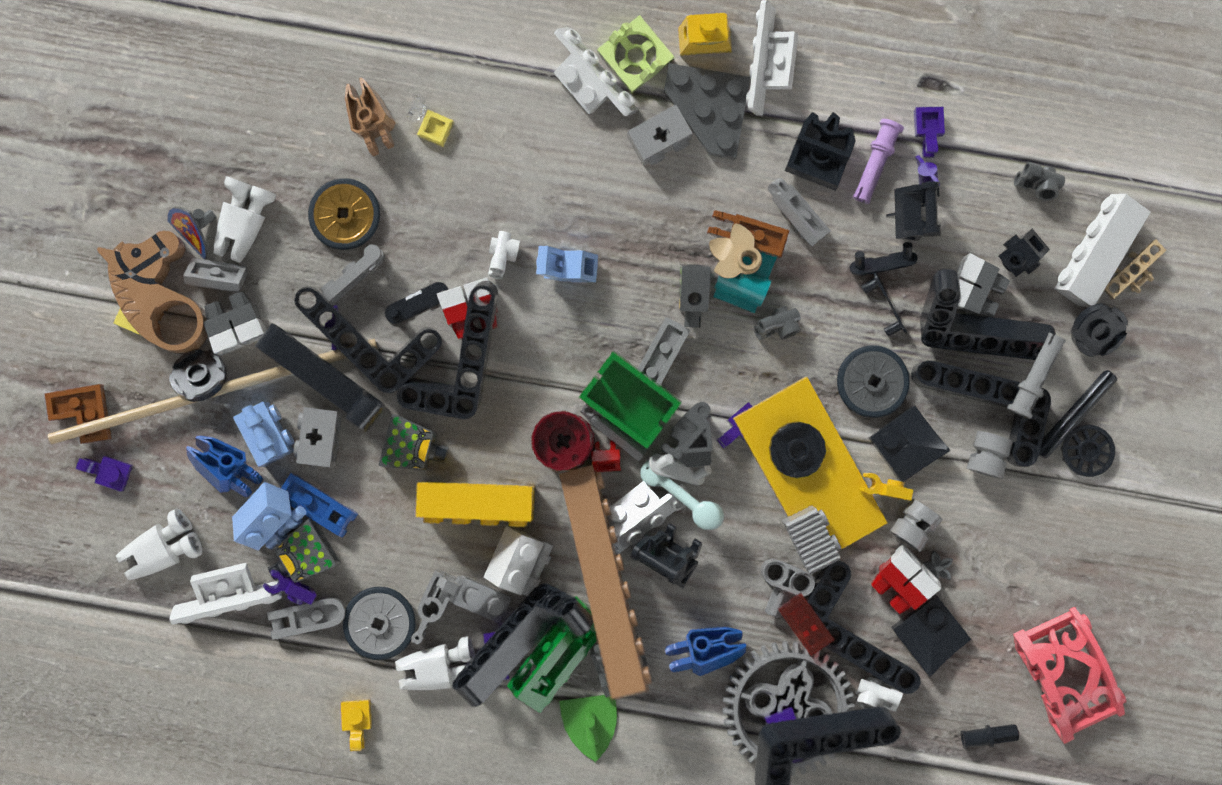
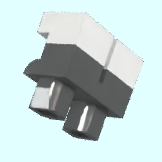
[957,253,1010,317]
[203,291,267,356]

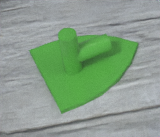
[559,695,617,762]

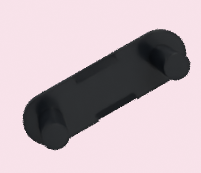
[849,242,918,276]
[861,272,909,337]
[385,282,449,324]

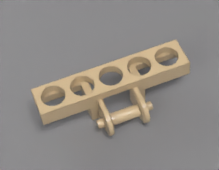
[1104,239,1167,300]

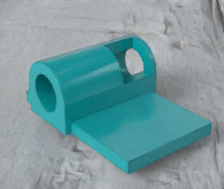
[713,252,777,313]

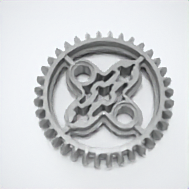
[722,641,855,776]

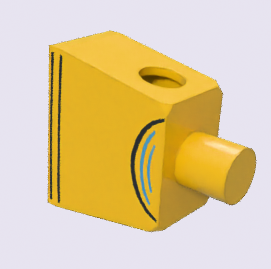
[678,13,732,56]

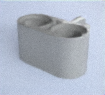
[760,558,815,618]

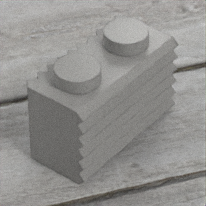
[782,506,842,574]

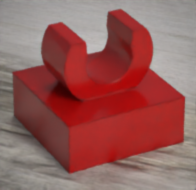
[591,441,621,472]

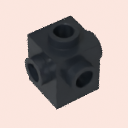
[998,228,1050,277]

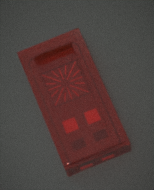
[777,592,834,656]

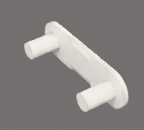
[649,454,712,486]

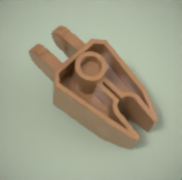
[345,77,396,156]

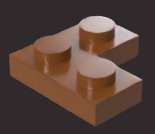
[44,384,112,444]

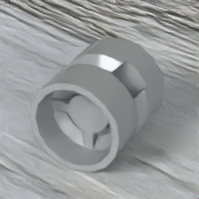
[966,431,1013,479]
[890,499,943,552]

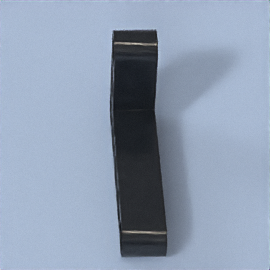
[920,269,1056,360]
[396,281,498,419]
[294,286,442,393]
[255,323,385,432]
[911,360,1051,467]
[794,560,921,694]
[452,583,594,707]
[755,706,902,785]

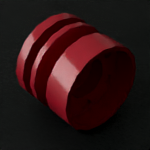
[531,411,595,471]

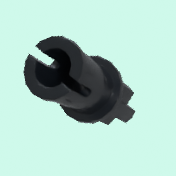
[960,724,1019,749]

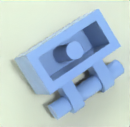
[233,401,294,467]
[232,482,307,550]

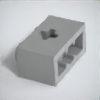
[627,105,693,166]
[294,407,342,467]

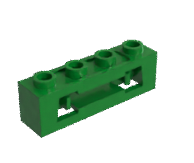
[507,596,598,714]

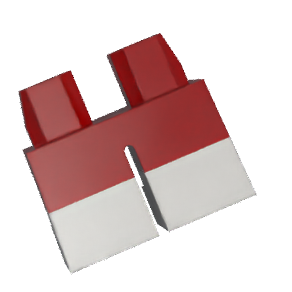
[437,277,498,340]
[871,544,941,614]

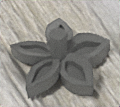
[923,550,953,580]

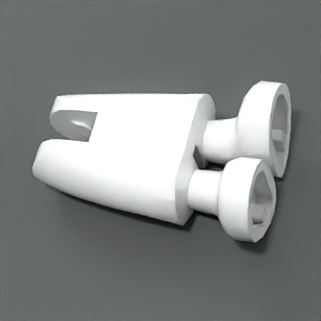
[213,176,276,263]
[115,508,202,580]
[395,636,475,690]

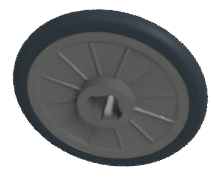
[837,345,910,418]

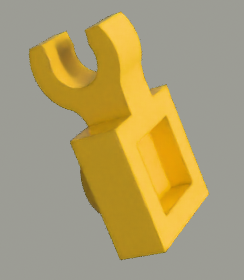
[860,473,913,501]
[341,699,372,751]

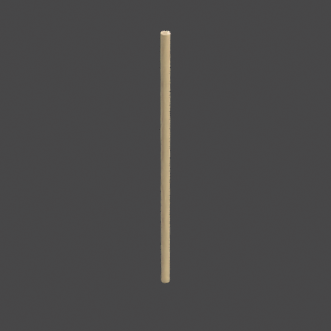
[48,338,378,444]

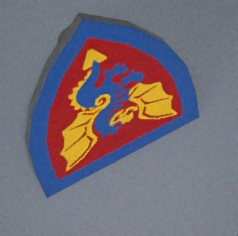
[167,207,216,260]

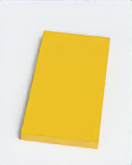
[733,377,887,549]

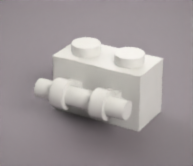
[484,526,553,596]

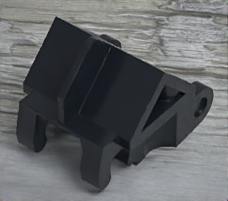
[886,181,941,241]
[630,523,702,588]

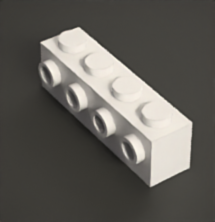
[1054,194,1150,307]

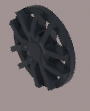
[1061,425,1115,477]

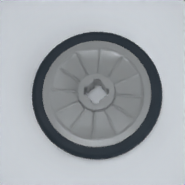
[343,587,416,660]

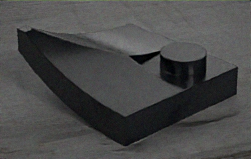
[868,405,951,482]
[891,594,972,677]

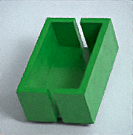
[578,351,682,449]

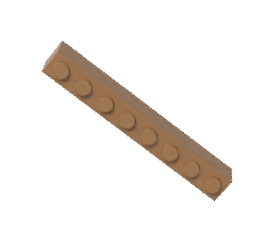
[559,465,652,700]

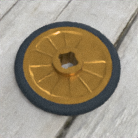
[308,178,380,250]

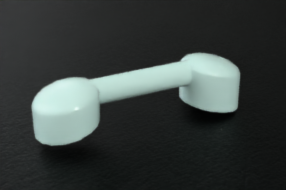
[640,460,724,530]

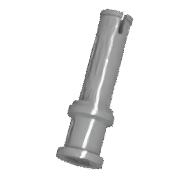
[1007,333,1066,419]

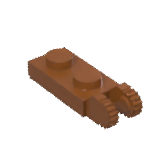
[707,210,790,258]

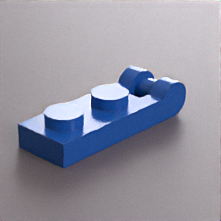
[281,473,358,538]

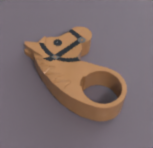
[97,230,208,354]

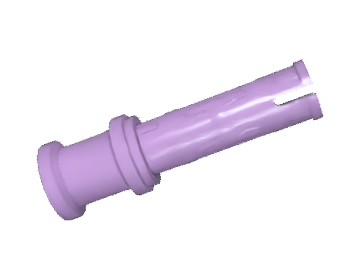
[853,119,904,204]

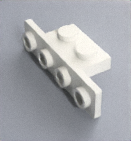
[746,0,798,116]
[553,27,638,116]
[607,482,690,554]
[170,563,283,625]

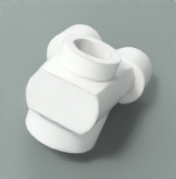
[488,231,520,279]
[856,677,903,712]

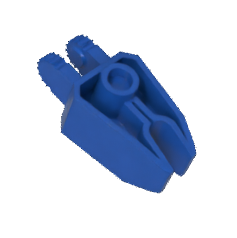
[186,436,263,498]
[665,627,747,676]

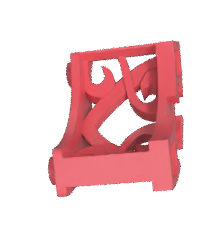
[1013,607,1126,744]

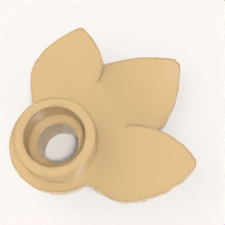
[709,223,762,278]

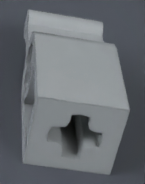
[411,569,457,645]

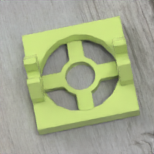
[597,15,674,94]

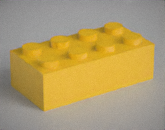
[416,482,535,527]

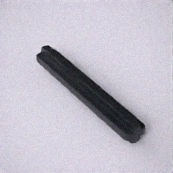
[1039,370,1117,459]

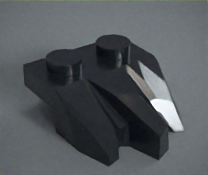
[784,111,856,191]

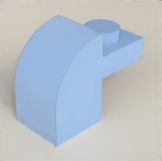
[536,246,598,283]

